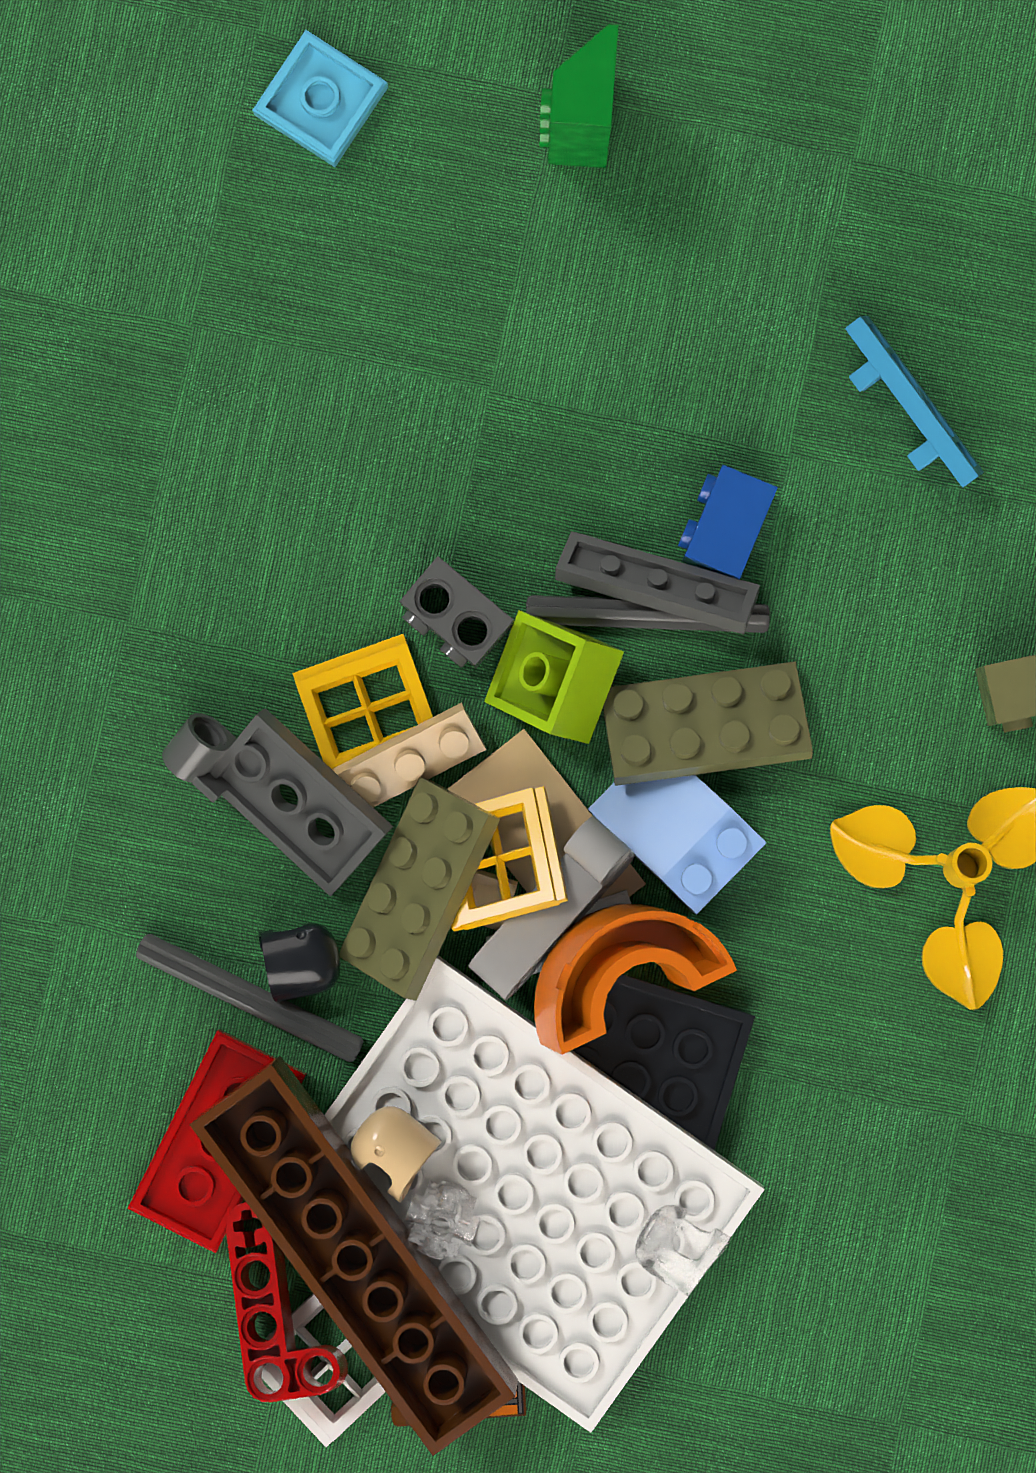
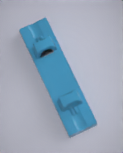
[845,316,984,488]

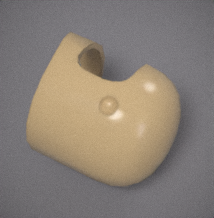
[351,1106,442,1203]

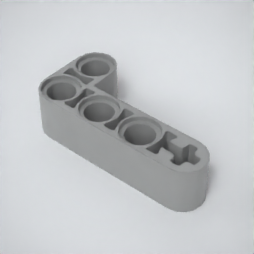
[468,816,635,1001]

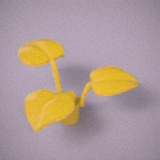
[830,787,1036,1010]

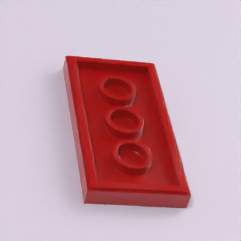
[127,1029,307,1253]

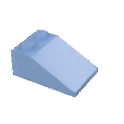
[588,775,767,914]

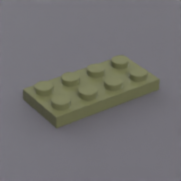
[603,661,813,786]
[339,777,500,1001]

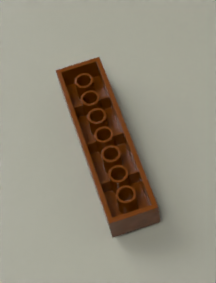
[190,1056,518,1456]

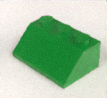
[539,24,619,168]

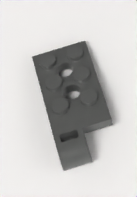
[162,708,393,897]

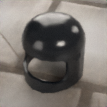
[258,923,341,1002]

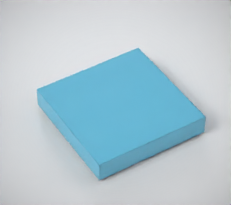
[252,30,388,167]

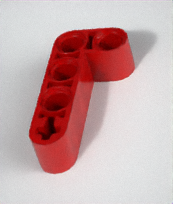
[226,1202,348,1402]

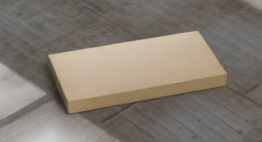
[448,729,646,918]

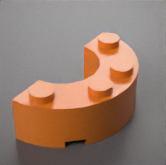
[534,904,737,1055]

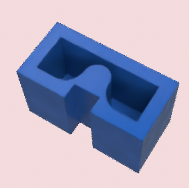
[678,465,778,579]

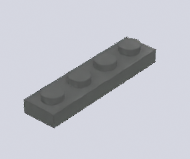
[555,531,760,635]

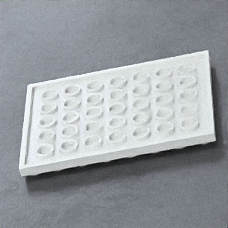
[324,955,765,1433]

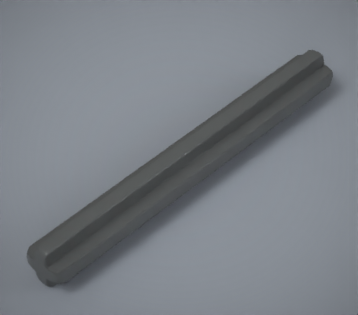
[526,595,770,633]
[135,934,364,1062]

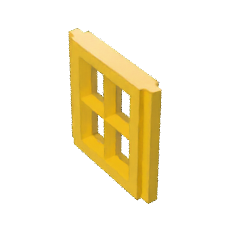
[292,634,433,769]
[451,786,568,932]

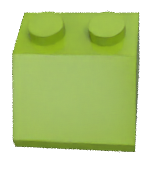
[484,610,624,744]

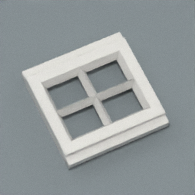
[262,1294,385,1447]

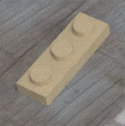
[332,702,486,808]

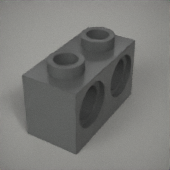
[399,556,514,668]

